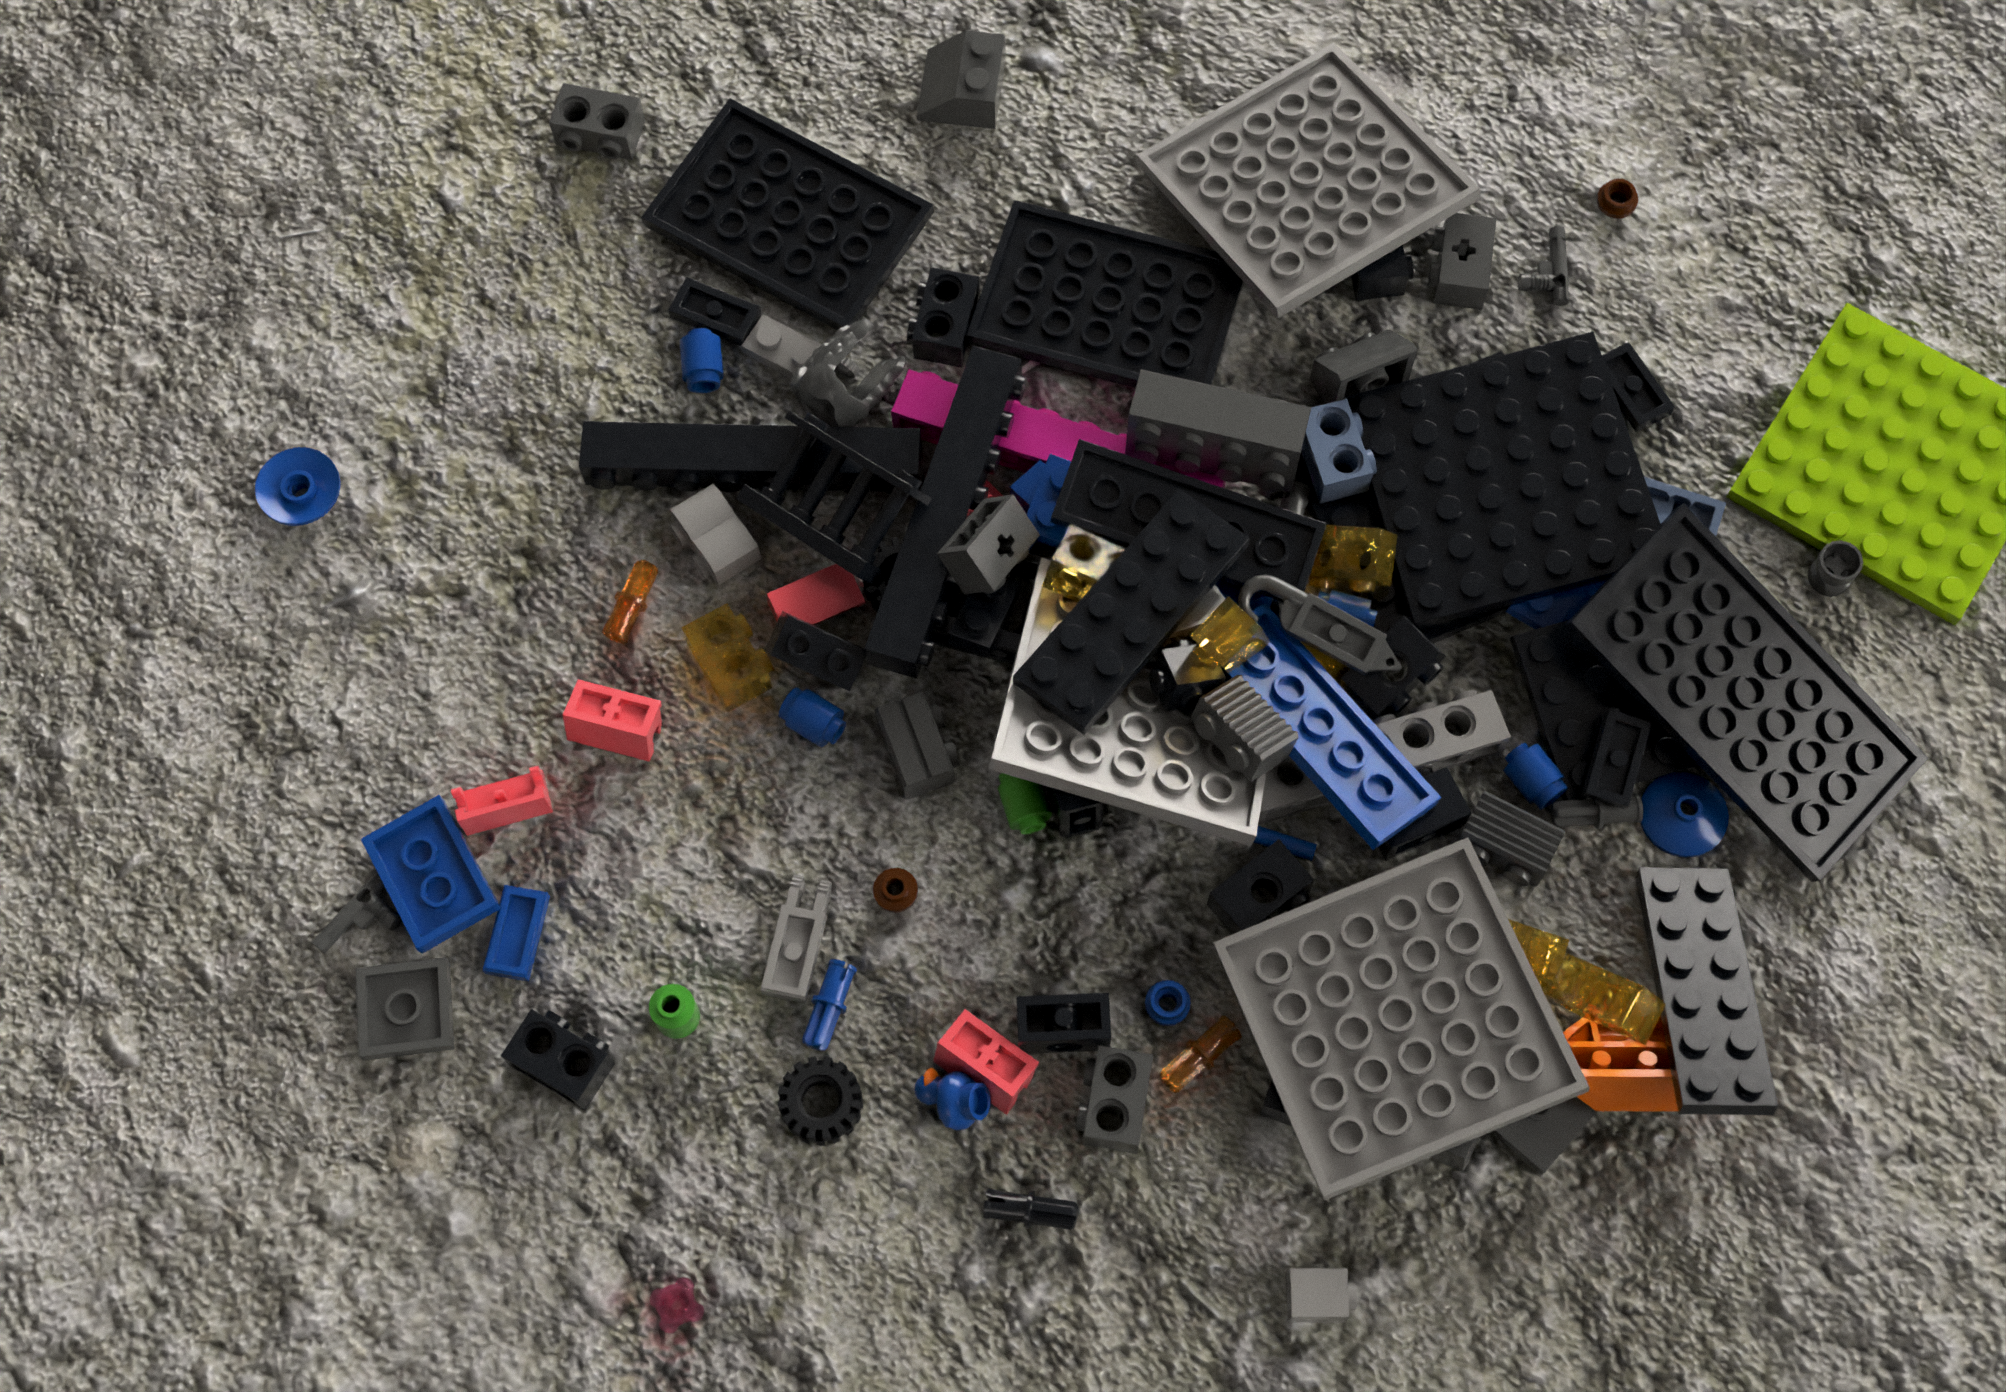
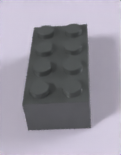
[1125,369,1311,493]

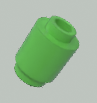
[997,773,1052,834]
[649,984,700,1039]

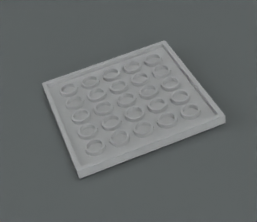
[1137,42,1481,319]
[987,558,1266,846]
[1213,837,1590,1200]

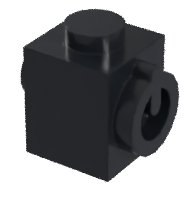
[1149,640,1226,712]

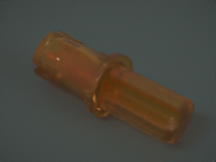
[601,560,659,644]
[1159,1015,1242,1093]

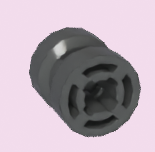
[1808,540,1863,597]

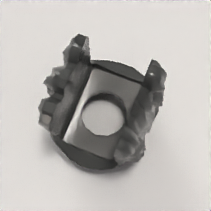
[790,318,906,427]

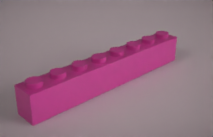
[891,369,1226,488]

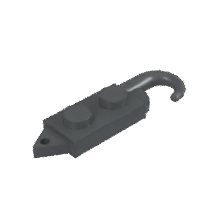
[1238,574,1402,676]

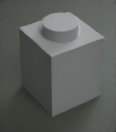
[1286,1268,1357,1323]

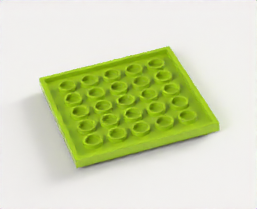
[1726,303,2006,626]

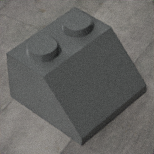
[917,30,1006,129]
[1310,330,1418,404]

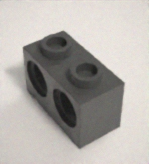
[549,83,645,160]
[1075,1045,1153,1154]

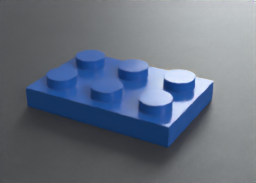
[361,795,501,954]

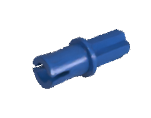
[802,959,857,1051]

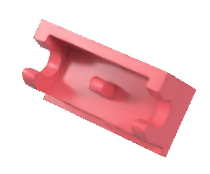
[767,564,865,625]
[563,679,662,762]
[451,766,553,836]
[933,1009,1039,1115]

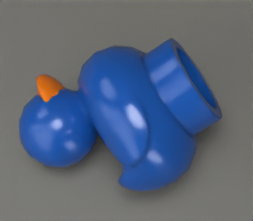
[914,1068,991,1131]

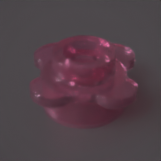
[650,1277,704,1334]

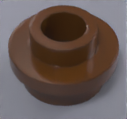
[1596,178,1638,219]
[873,868,918,913]

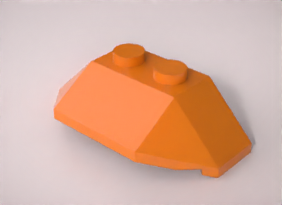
[1563,1015,1678,1112]

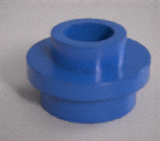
[1145,980,1191,1026]

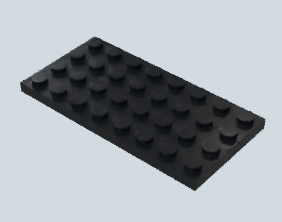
[1564,504,1928,882]

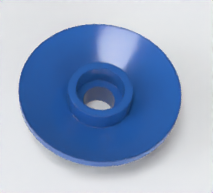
[255,447,341,526]
[1640,772,1729,858]

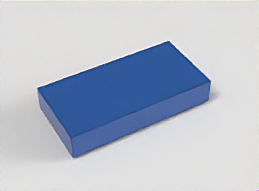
[482,885,550,982]

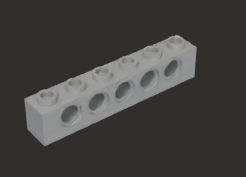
[1258,690,1511,825]

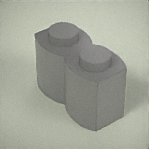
[669,484,762,586]

